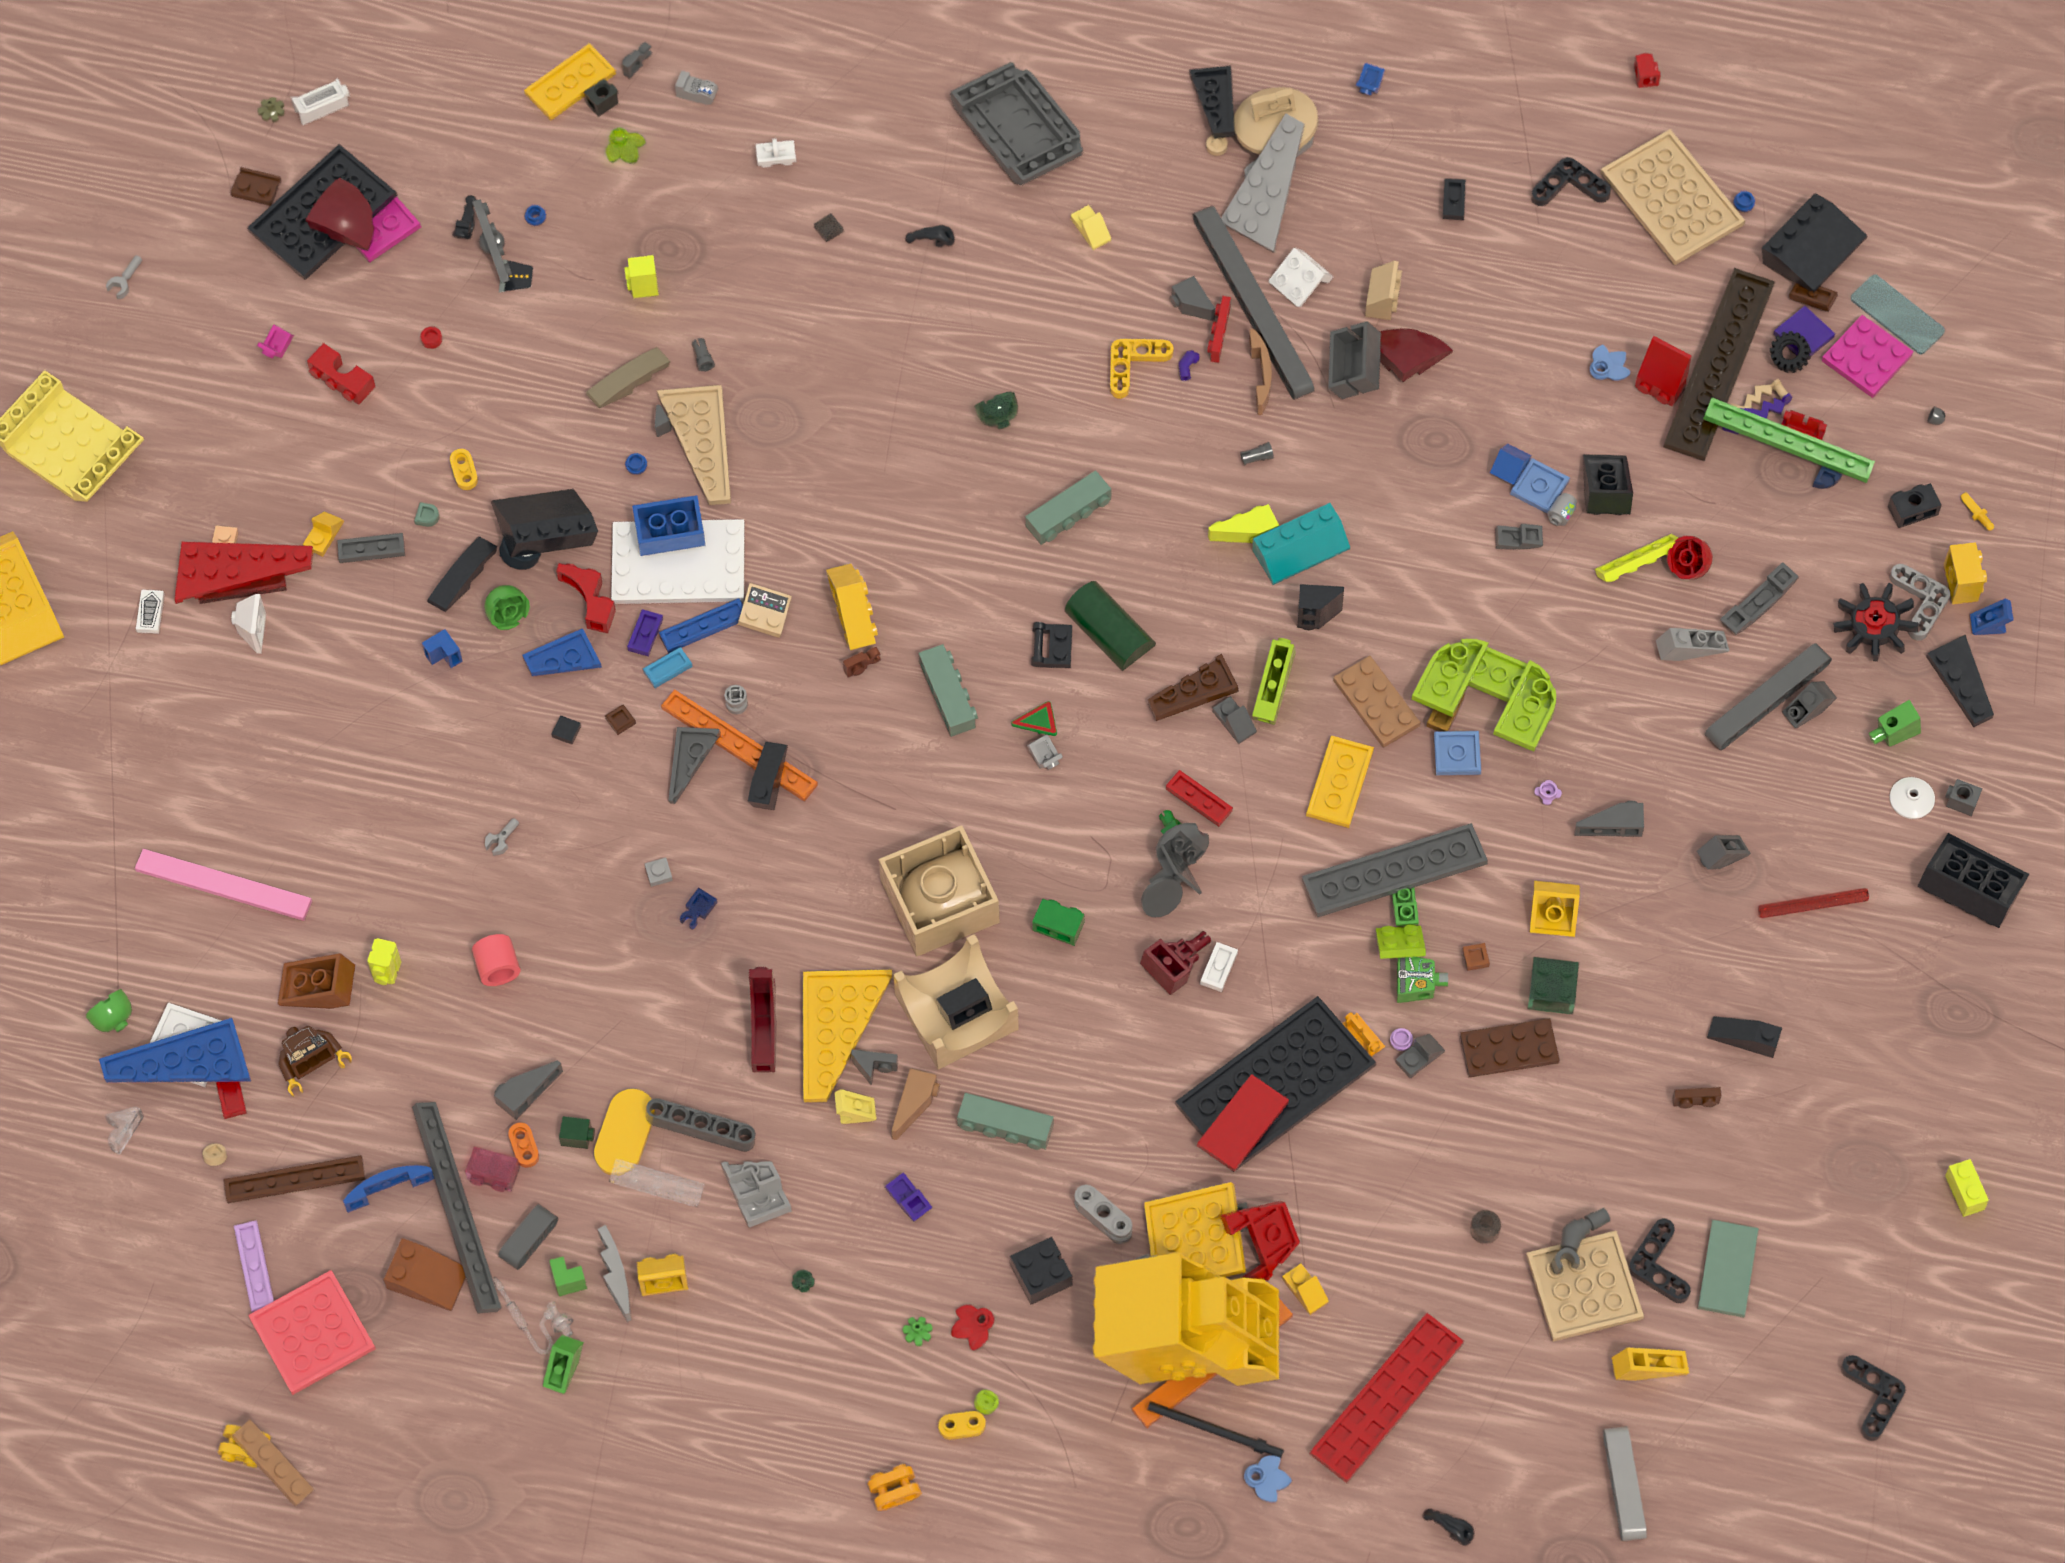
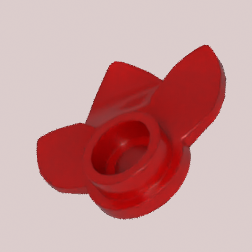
[951,1305,995,1351]

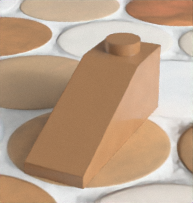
[891,1068,940,1140]

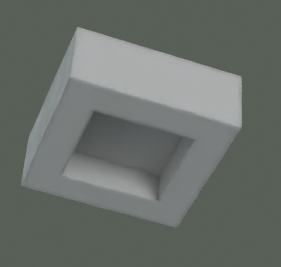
[645,858,673,887]

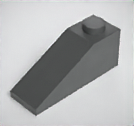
[1574,801,1644,837]
[494,1060,563,1120]

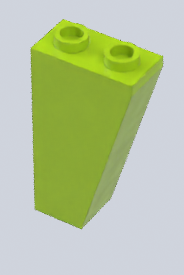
[1252,638,1296,725]

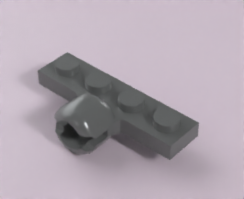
[473,199,512,283]

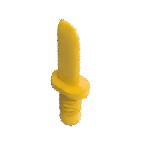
[1961,492,1994,531]

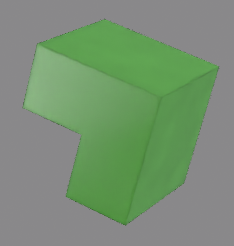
[549,1257,587,1297]

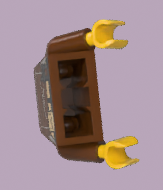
[278,1026,352,1097]

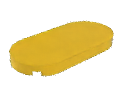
[594,1089,655,1176]

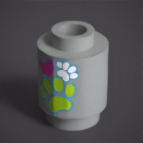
[1547,493,1577,526]

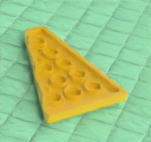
[803,970,892,1102]

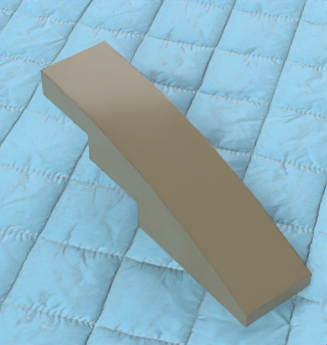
[586,347,670,409]

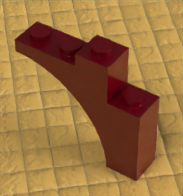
[749,967,777,1072]

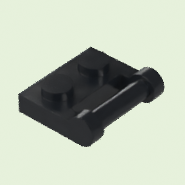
[1031,622,1072,668]

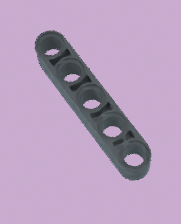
[646,1098,756,1152]

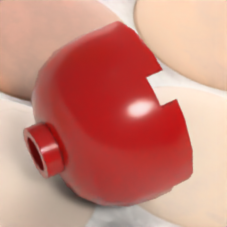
[1667,536,1713,580]

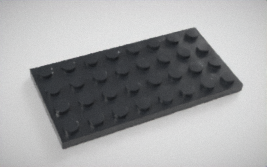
[1175,996,1376,1172]

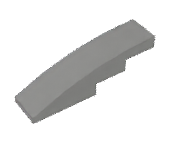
[598,1225,631,1322]

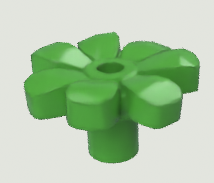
[903,1317,933,1347]

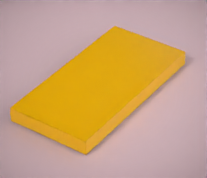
[524,43,616,121]
[1306,735,1374,828]

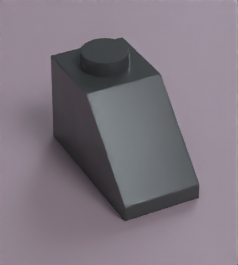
[1170,276,1215,321]
[1697,835,1751,870]

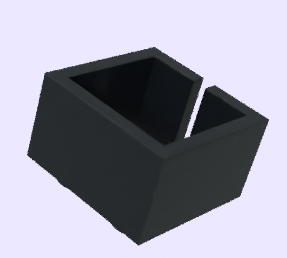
[1010,1237,1073,1305]

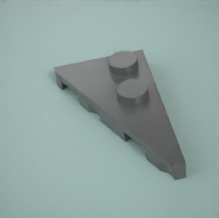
[668,727,721,804]

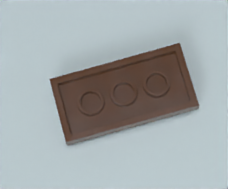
[1460,1018,1560,1078]

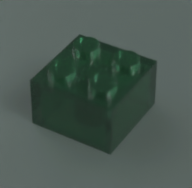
[1527,957,1579,1015]

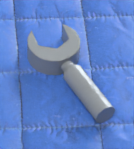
[106,255,142,299]

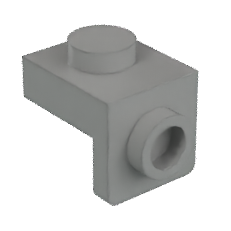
[1027,734,1063,770]

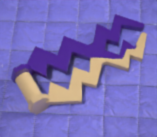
[1722,379,1792,435]

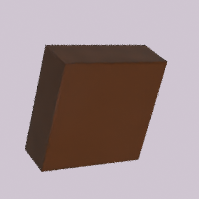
[605,704,636,735]

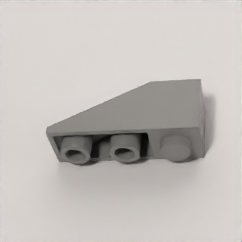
[1656,628,1730,661]

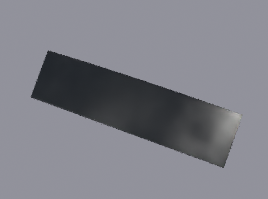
[427,536,497,612]

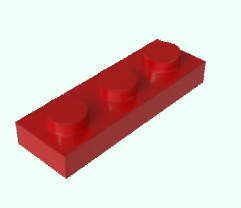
[1207,296,1231,363]
[1166,770,1233,827]

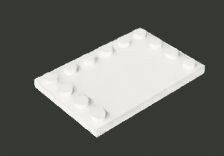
[611,519,745,604]

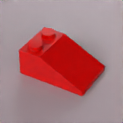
[1635,336,1692,407]

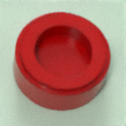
[420,326,443,349]

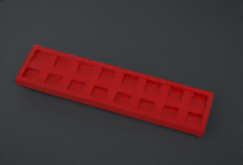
[1310,1313,1464,1483]

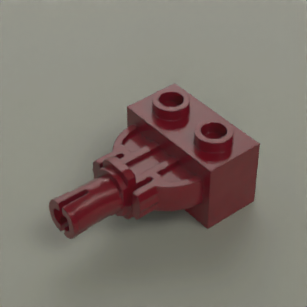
[1140,931,1211,995]

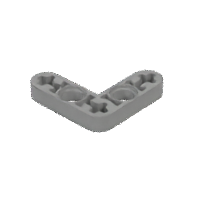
[1890,564,1950,641]

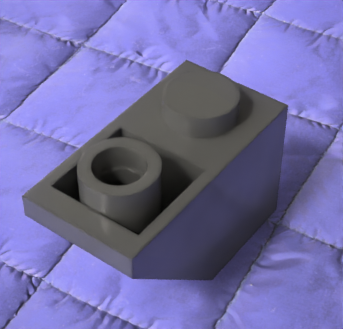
[1782,681,1837,728]

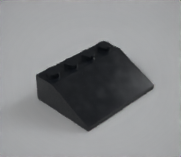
[1761,193,1867,293]
[491,489,598,558]
[1917,833,2030,928]

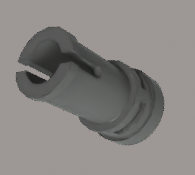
[692,338,715,372]
[1240,442,1274,465]

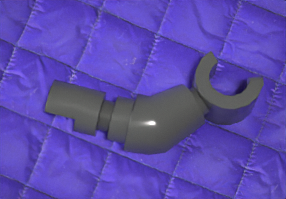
[1551,1207,1610,1274]

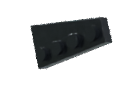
[1189,65,1235,139]
[1927,635,1994,728]

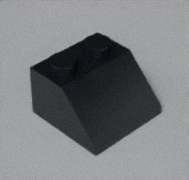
[1297,584,1344,630]

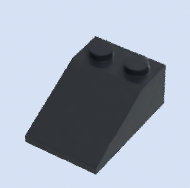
[1583,454,1633,515]

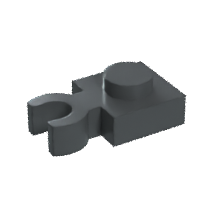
[622,42,652,79]

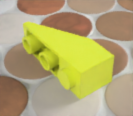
[1208,504,1279,543]

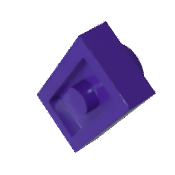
[627,609,663,657]

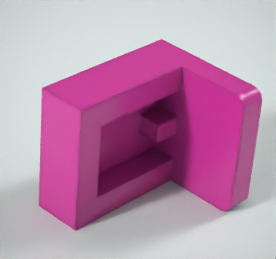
[257,324,294,359]

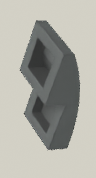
[1495,524,1543,550]

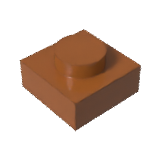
[1462,943,1490,971]

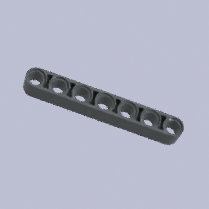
[1705,643,1832,750]

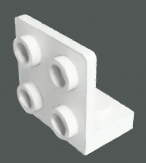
[1269,248,1333,307]

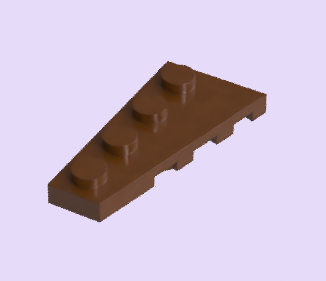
[1148,653,1239,721]

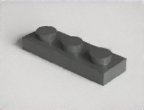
[337,533,405,563]

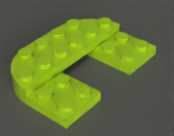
[1411,639,1556,752]

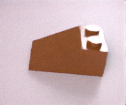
[278,953,355,1009]
[384,1238,466,1311]

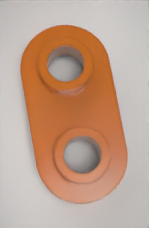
[508,1123,539,1168]

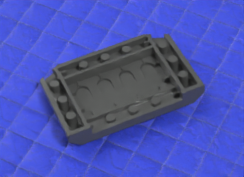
[950,62,1083,186]

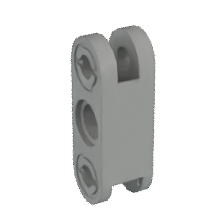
[1075,1185,1132,1244]

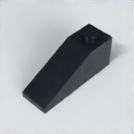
[748,742,788,811]
[1707,1016,1782,1058]

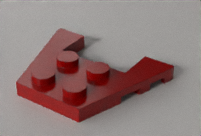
[1220,1201,1300,1281]

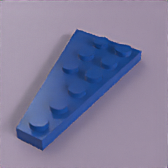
[99,1018,251,1082]

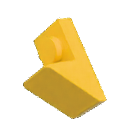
[303,511,344,557]
[1282,1264,1329,1315]

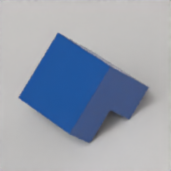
[1490,444,1532,485]
[422,629,463,668]

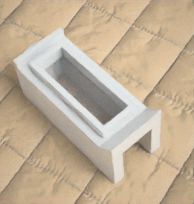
[291,78,350,125]

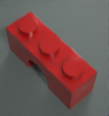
[307,343,376,405]

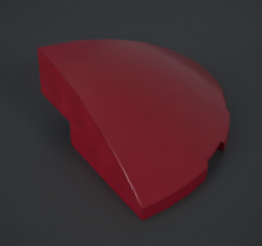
[306,178,375,251]
[1380,328,1453,382]

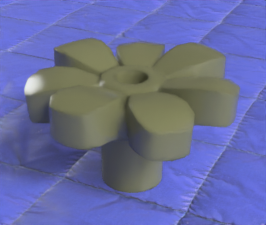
[258,97,285,122]

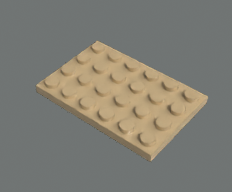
[1600,129,1745,265]

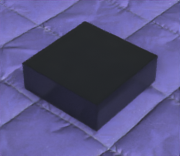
[551,715,581,744]

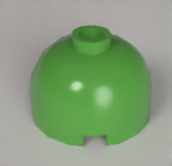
[484,585,530,630]
[85,989,132,1032]

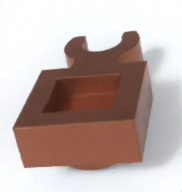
[843,647,881,677]

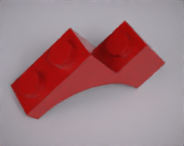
[556,563,616,634]

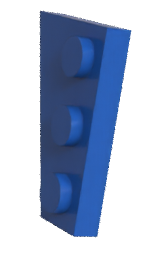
[522,628,602,676]

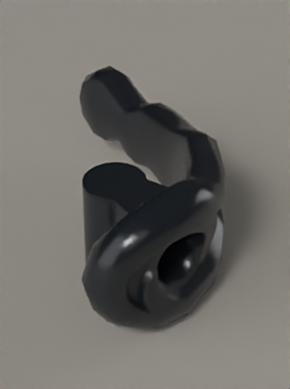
[452,195,477,240]
[905,225,955,247]
[1423,1508,1475,1546]

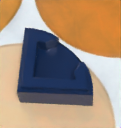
[1813,466,1842,489]

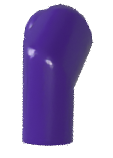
[1178,350,1200,381]

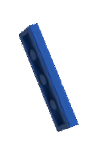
[659,598,743,653]

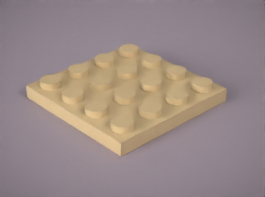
[1526,1231,1644,1342]

